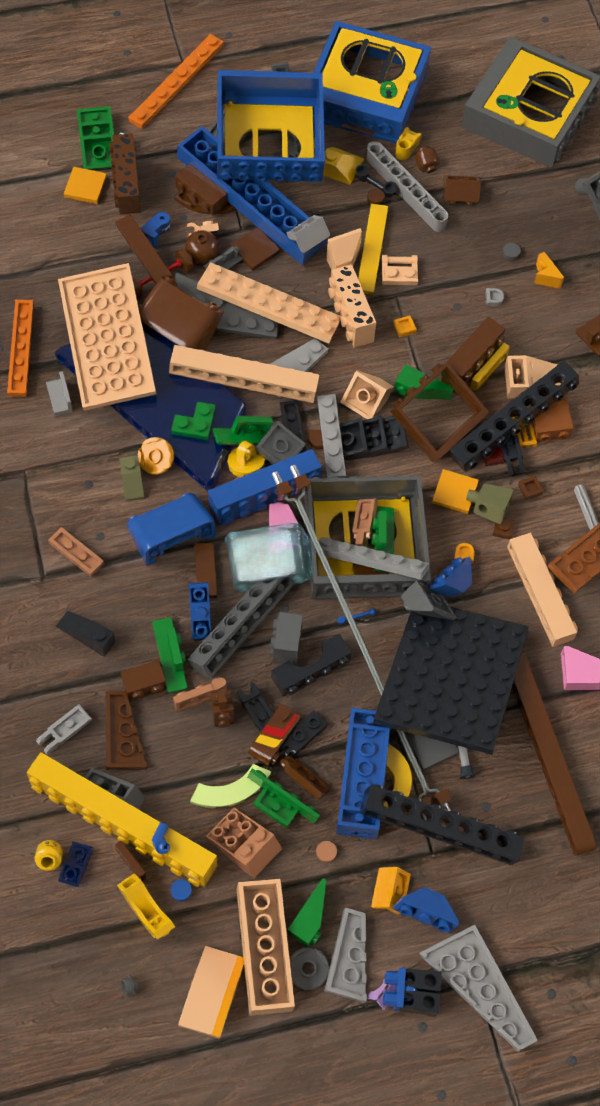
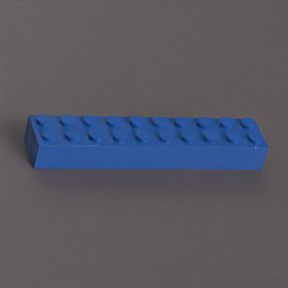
[177,126,327,265]

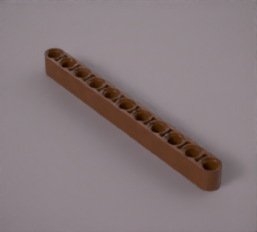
[512,650,596,856]

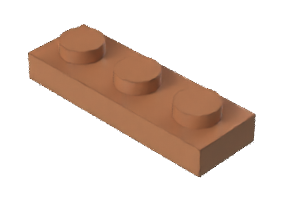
[48,527,104,577]

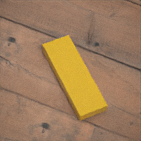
[470,343,509,391]

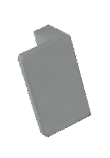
[287,215,330,253]
[46,371,73,417]

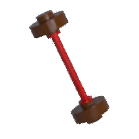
[132,249,193,299]

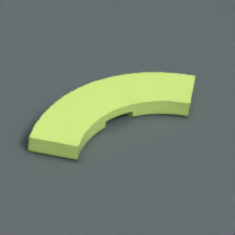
[190,764,271,808]

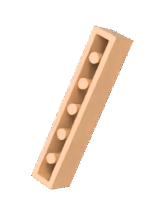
[507,533,578,647]

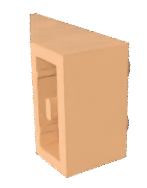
[504,355,561,399]

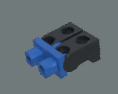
[383,968,442,1017]

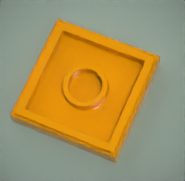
[64,167,107,204]
[432,469,479,514]

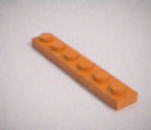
[7,300,34,397]

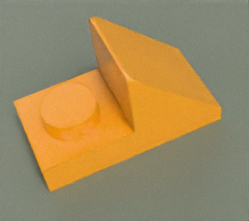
[534,252,564,289]

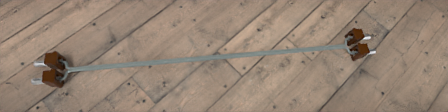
[272,465,452,821]

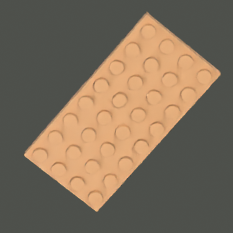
[58,263,157,411]

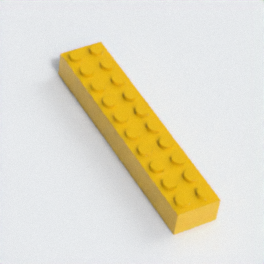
[27,752,218,888]

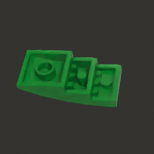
[77,106,114,170]

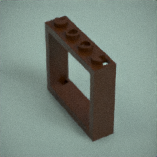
[390,362,490,462]

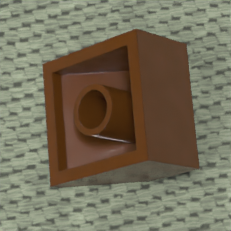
[443,175,481,205]

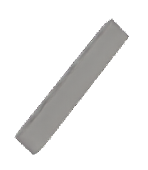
[366,141,448,232]

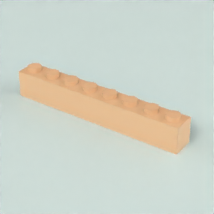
[169,345,319,403]

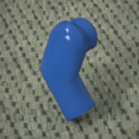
[152,823,170,854]

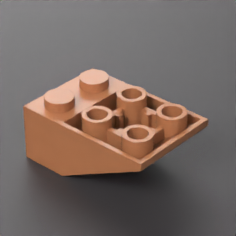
[206,807,282,878]

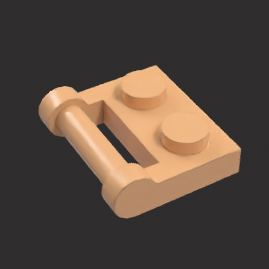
[382,255,418,286]

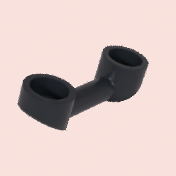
[355,164,397,197]

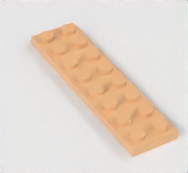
[196,262,342,343]

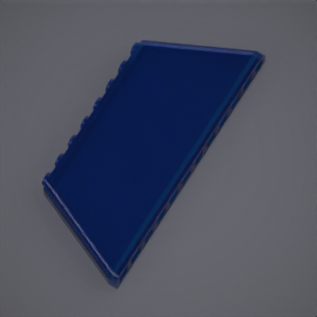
[55,322,246,492]

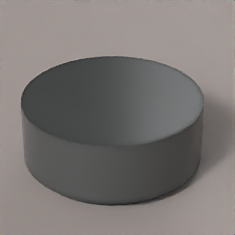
[502,243,521,261]

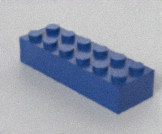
[208,449,322,526]

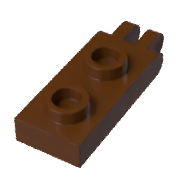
[280,756,332,799]

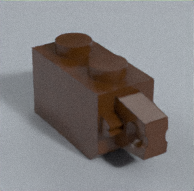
[210,689,234,728]

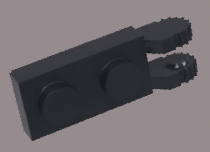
[498,427,525,476]

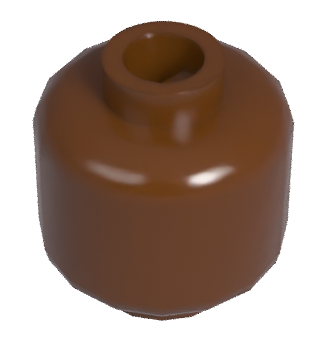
[415,146,440,173]

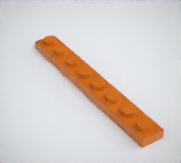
[128,34,224,129]

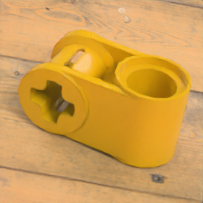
[395,127,422,160]

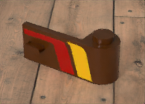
[248,704,301,767]

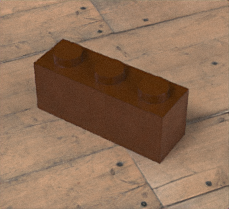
[175,164,227,216]

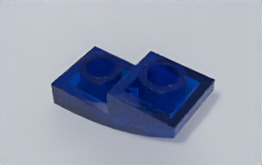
[58,841,94,887]

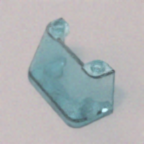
[226,523,311,592]

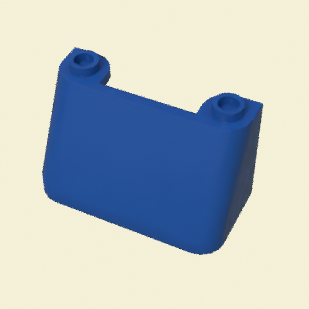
[127,493,216,566]

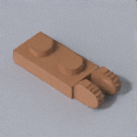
[173,677,227,712]

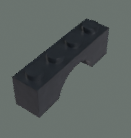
[271,634,352,697]

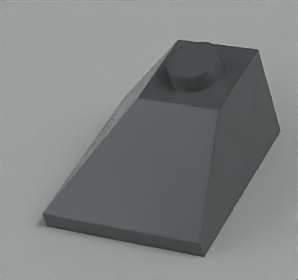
[401,580,457,620]

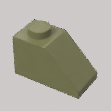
[119,455,144,501]

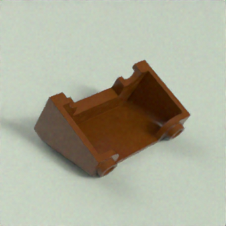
[139,275,224,350]

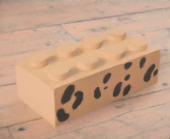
[328,265,376,348]

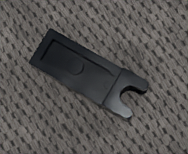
[236,683,273,732]

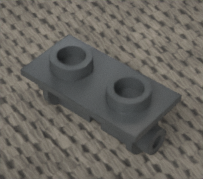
[204,246,243,269]

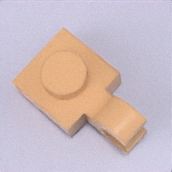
[187,220,219,236]

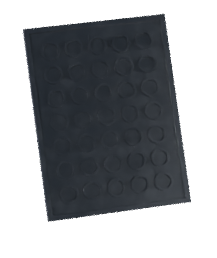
[373,607,529,755]

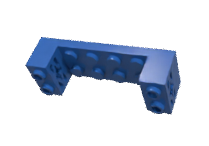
[336,708,390,839]

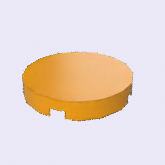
[138,437,174,475]

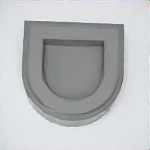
[485,288,504,307]

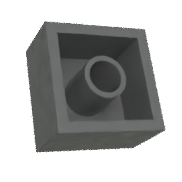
[270,612,303,666]

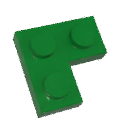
[171,402,216,440]

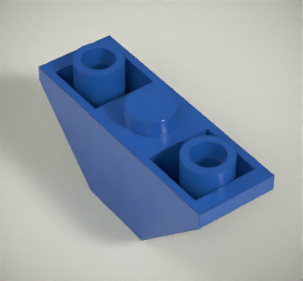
[429,556,472,598]
[189,582,211,640]
[393,887,459,933]

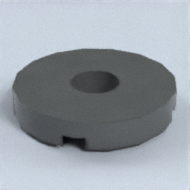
[290,948,329,991]

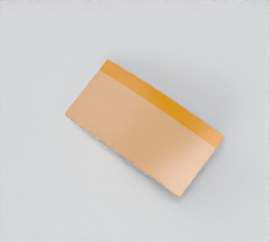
[178,946,244,1039]

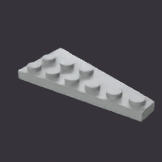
[419,925,538,1052]

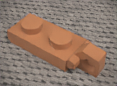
[352,498,378,547]

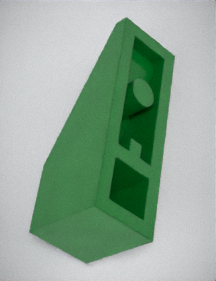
[394,364,454,400]
[287,878,326,948]

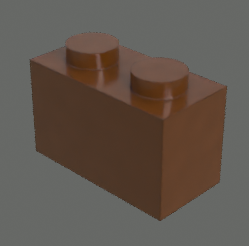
[121,660,167,700]

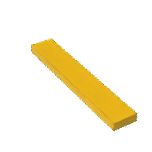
[358,204,388,295]

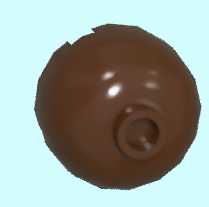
[185,230,219,266]

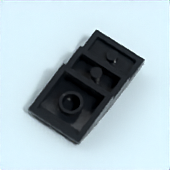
[339,415,409,461]

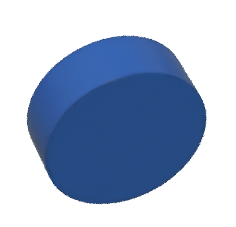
[171,879,192,902]

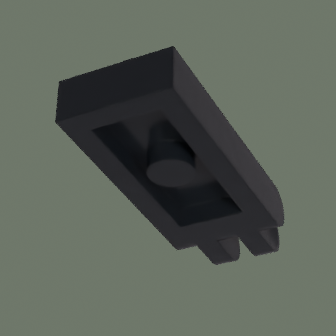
[279,710,327,757]

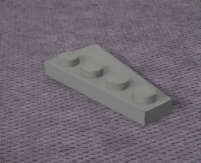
[270,338,328,398]
[324,908,367,1003]

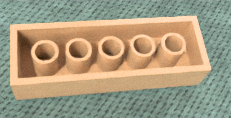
[236,879,295,1016]

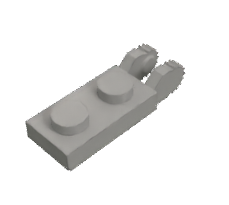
[36,704,92,754]

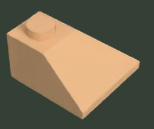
[327,228,362,270]
[340,371,394,419]

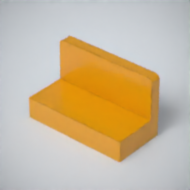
[371,867,411,914]

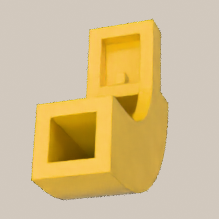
[383,744,412,808]
[117,873,175,940]

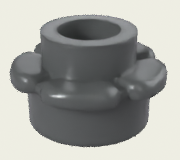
[121,975,138,996]

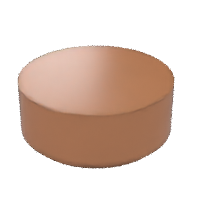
[316,841,337,863]

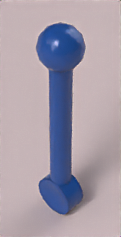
[337,608,377,625]

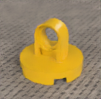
[228,441,265,477]

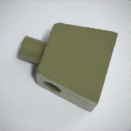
[466,484,514,525]

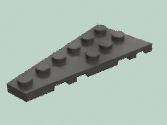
[175,272,278,340]

